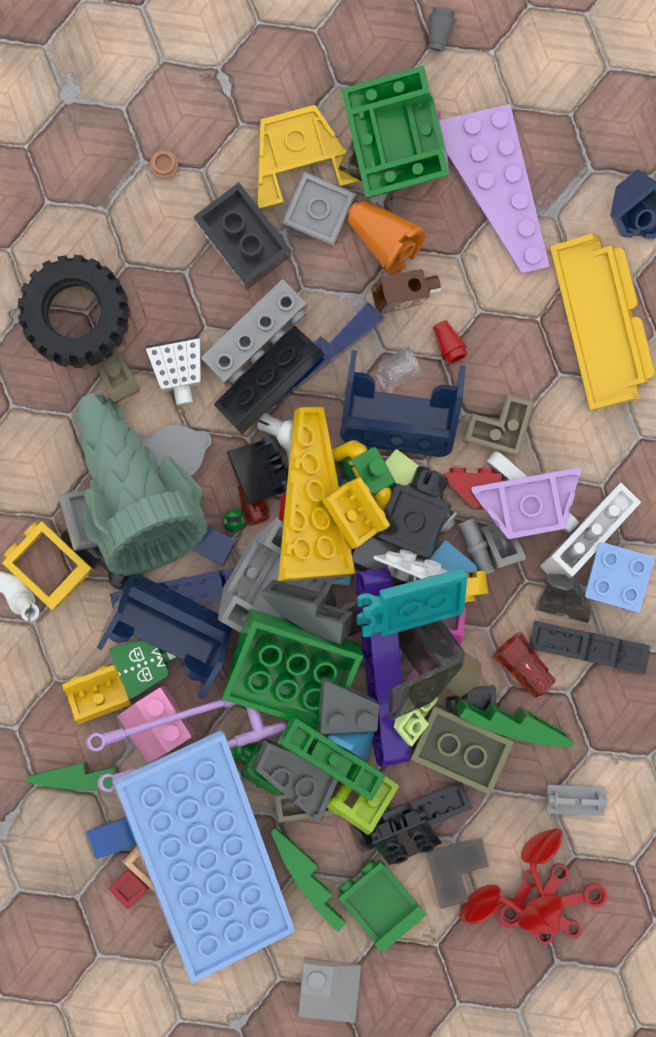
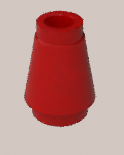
[432,320,468,365]

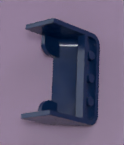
[340,350,466,457]
[97,574,232,699]

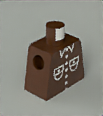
[370,269,441,316]

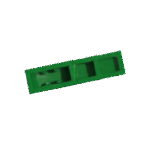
[455,699,574,747]
[26,761,118,790]
[271,826,346,932]

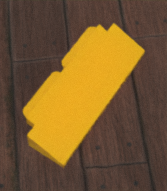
[550,233,655,410]

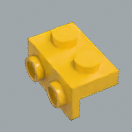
[322,477,390,549]
[62,665,132,725]

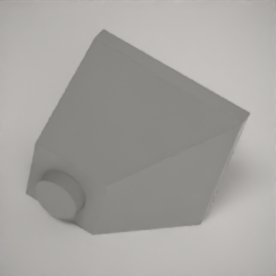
[298,958,361,1023]

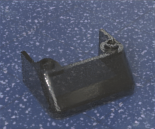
[340,581,465,721]

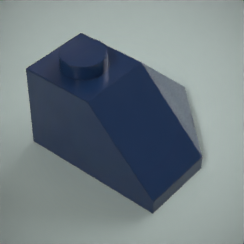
[610,169,656,239]

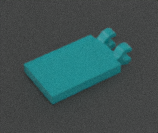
[357,568,468,637]

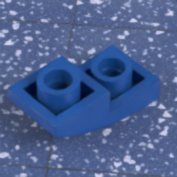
[85,816,137,859]

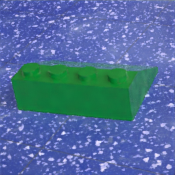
[222,608,363,729]

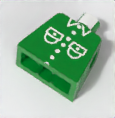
[109,640,180,699]

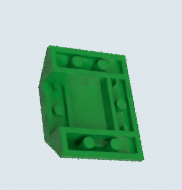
[341,66,449,199]

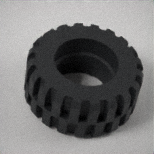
[17,255,130,368]

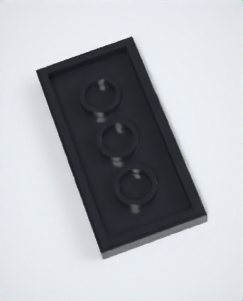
[214,326,325,435]

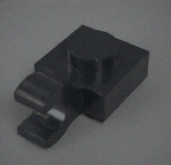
[445,685,497,712]

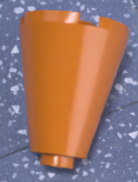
[347,200,426,275]

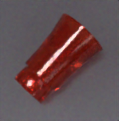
[491,631,556,698]

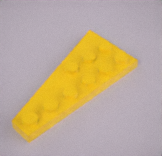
[278,407,355,581]

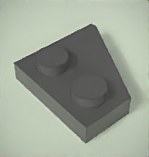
[318,677,379,734]

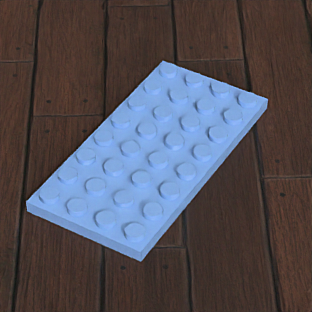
[112,730,295,984]

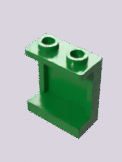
[337,858,426,953]

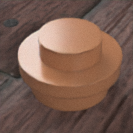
[150,150,178,179]

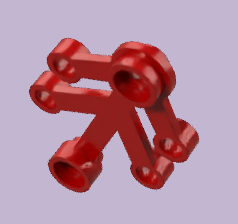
[496,863,607,945]

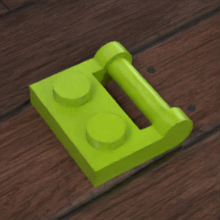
[327,763,399,835]

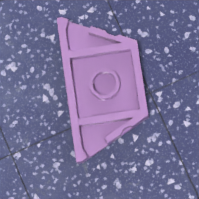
[471,467,581,539]

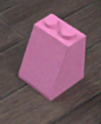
[117,685,196,765]

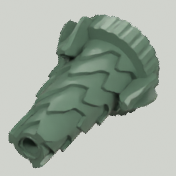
[74,393,208,576]

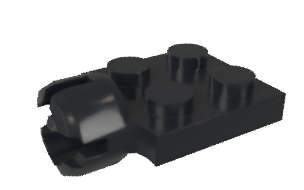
[376,466,452,559]

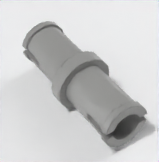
[458,517,496,575]

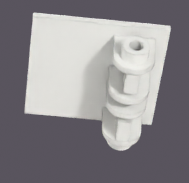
[374,549,449,583]

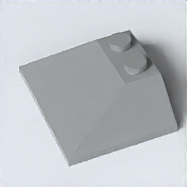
[218,518,336,633]

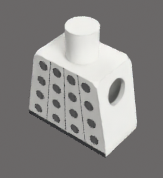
[146,336,202,406]

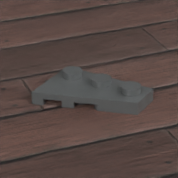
[252,740,338,824]

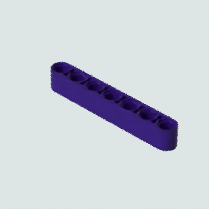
[355,567,411,767]

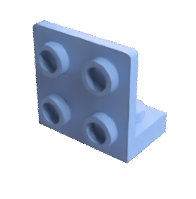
[584,542,655,613]

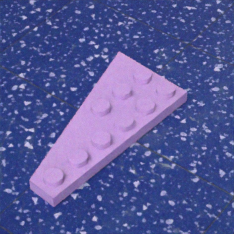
[439,104,550,275]

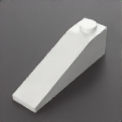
[540,483,641,586]

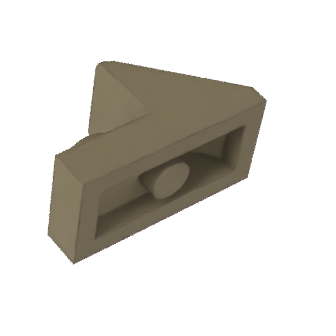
[96,351,140,402]

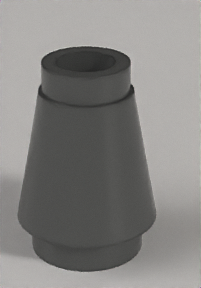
[428,7,456,51]

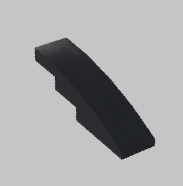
[529,621,651,674]
[351,782,472,852]

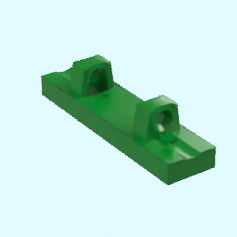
[277,717,386,801]

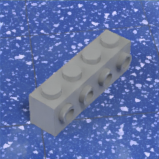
[201,279,307,386]

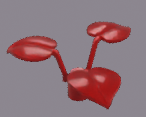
[459,829,563,934]

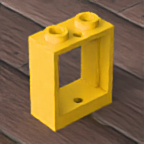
[2,521,95,611]

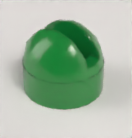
[223,509,246,532]

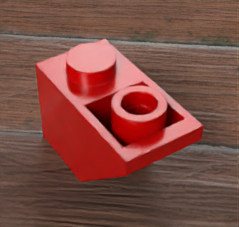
[443,467,502,509]

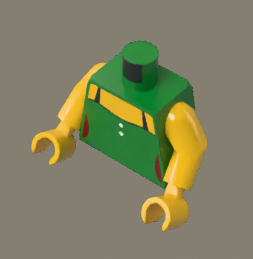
[332,441,395,511]

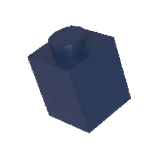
[192,526,237,567]

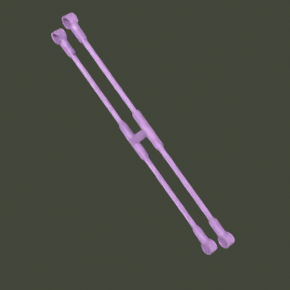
[86,642,411,792]

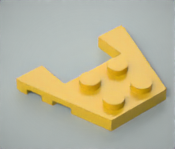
[257,105,362,210]

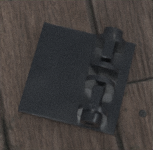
[226,435,288,505]
[371,809,442,865]

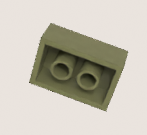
[410,706,514,795]

